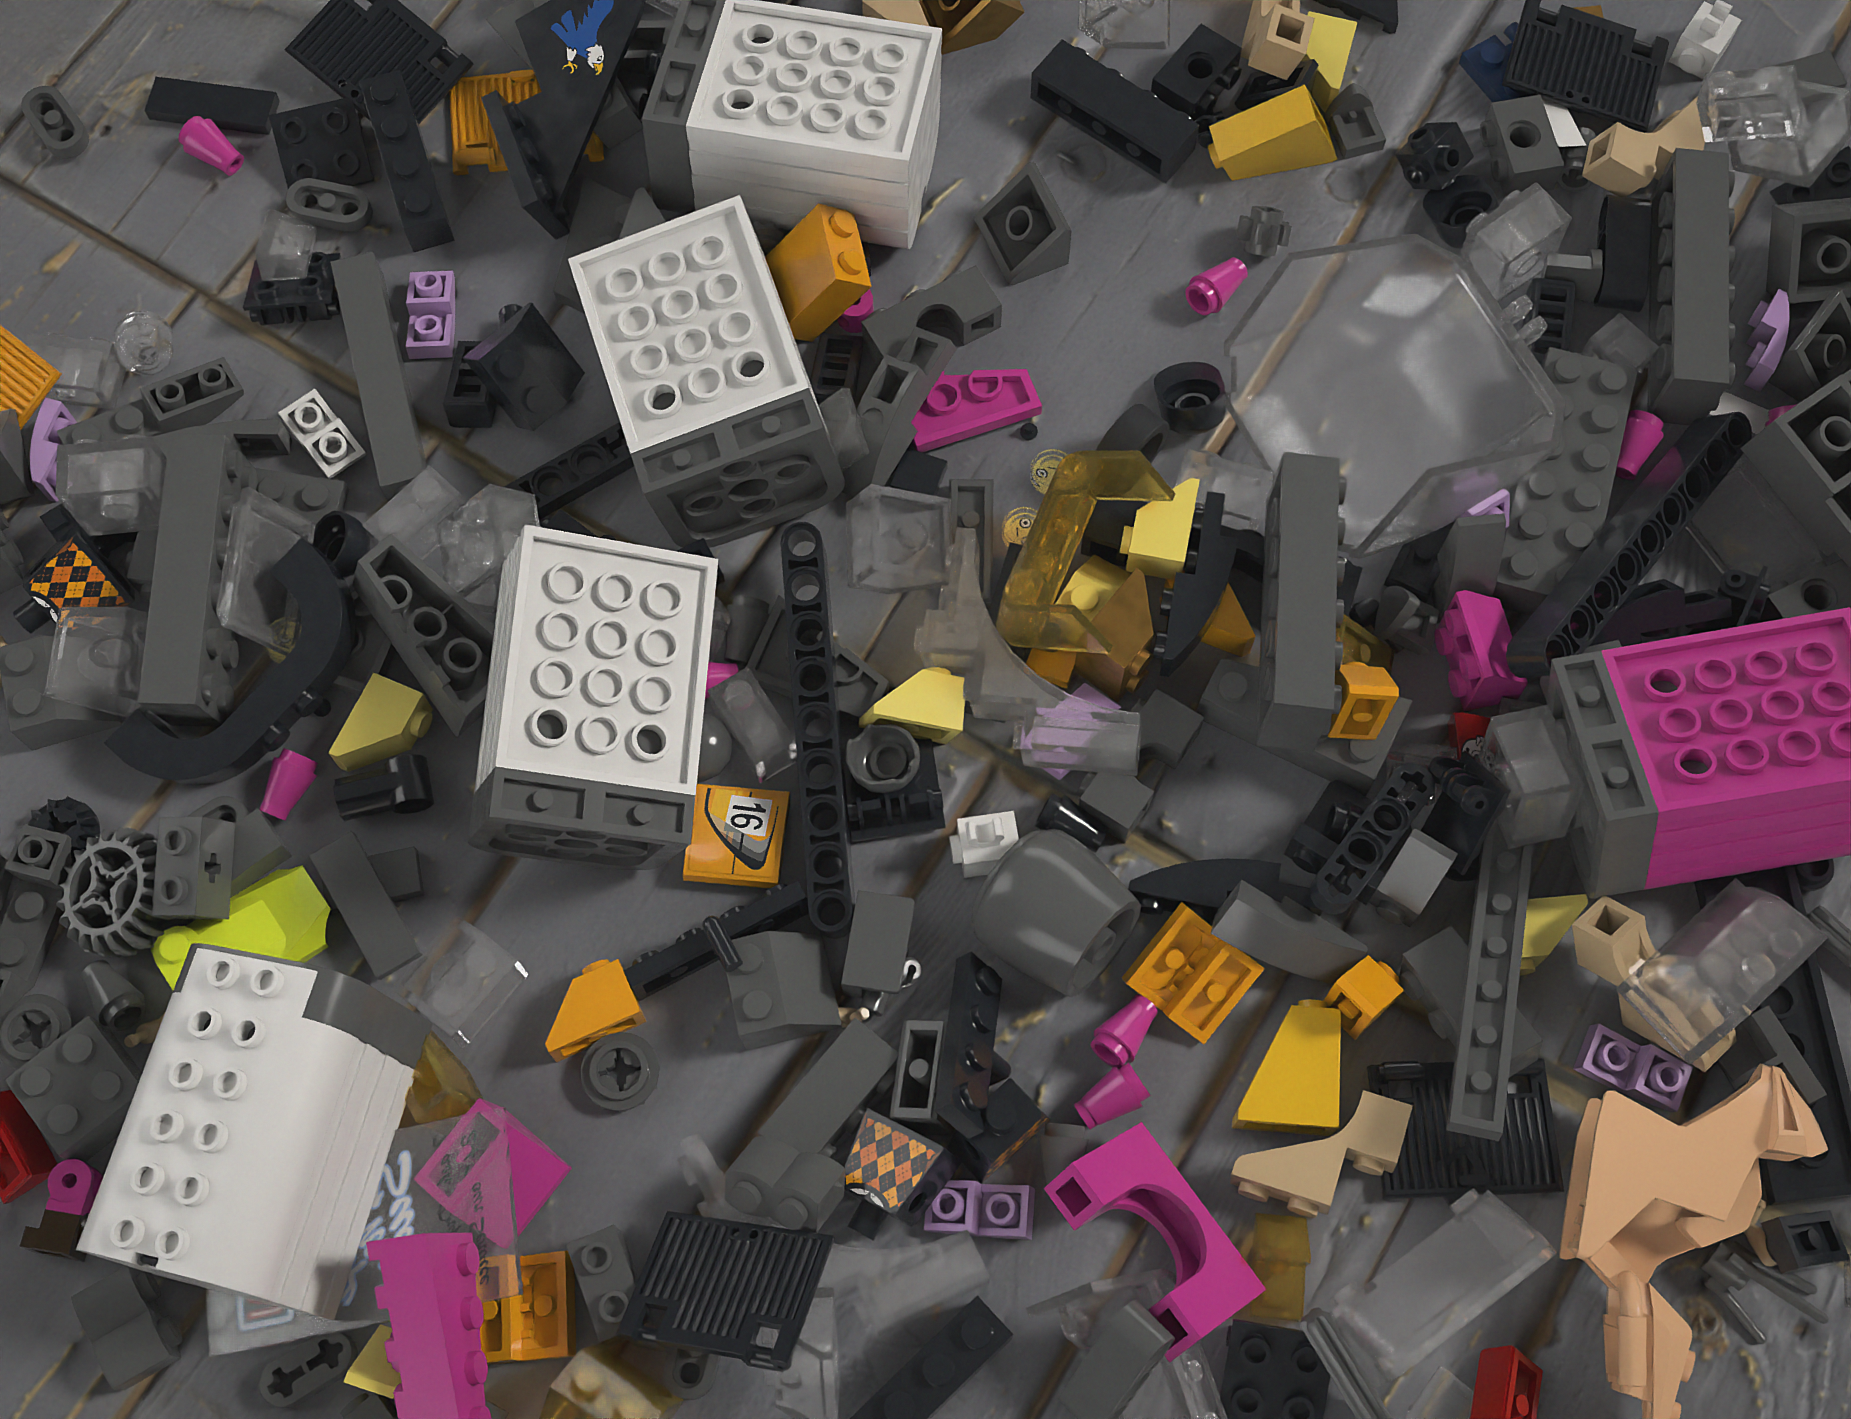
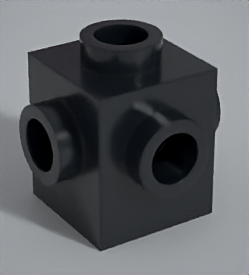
[1395,122,1474,191]

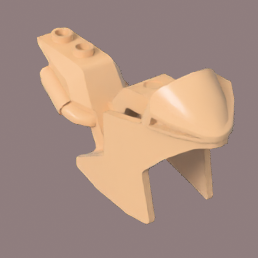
[1559,1063,1828,1419]

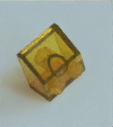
[539,1343,684,1419]

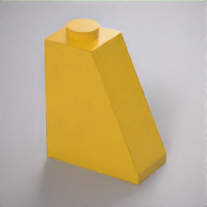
[1208,85,1338,181]
[1232,999,1341,1136]

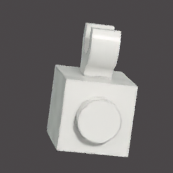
[1669,0,1742,81]
[949,811,1019,878]

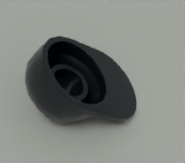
[1423,175,1501,249]
[1154,362,1226,435]
[289,511,370,598]

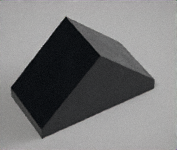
[1234,59,1319,111]

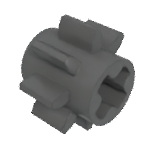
[1236,206,1292,256]

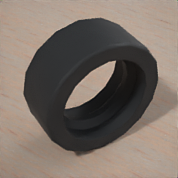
[1089,404,1169,491]

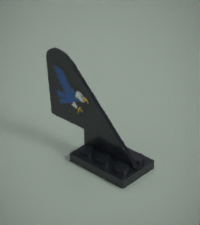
[481,0,645,240]

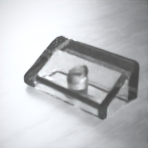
[255,209,318,281]

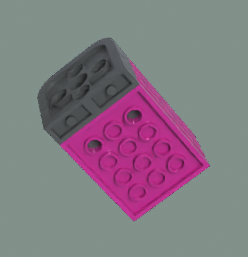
[1544,607,1851,898]

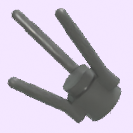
[1700,1238,1829,1344]

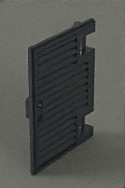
[284,0,474,124]
[1501,0,1669,133]
[1367,1058,1564,1199]
[616,1211,835,1372]

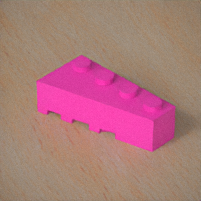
[366,1233,492,1419]

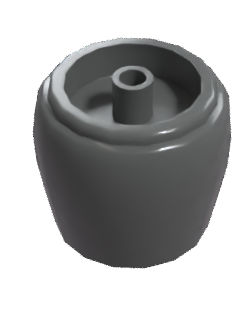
[971,829,1141,997]

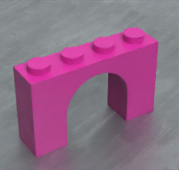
[1044,1122,1267,1363]

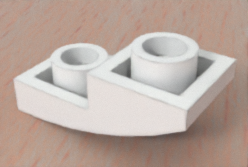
[278,389,366,479]

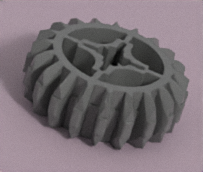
[55,827,175,958]

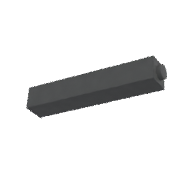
[331,251,434,506]

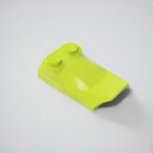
[151,865,331,990]

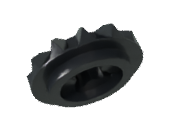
[28,796,100,866]

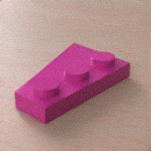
[911,369,1042,452]

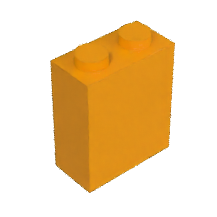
[765,203,872,342]

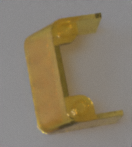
[996,450,1176,654]

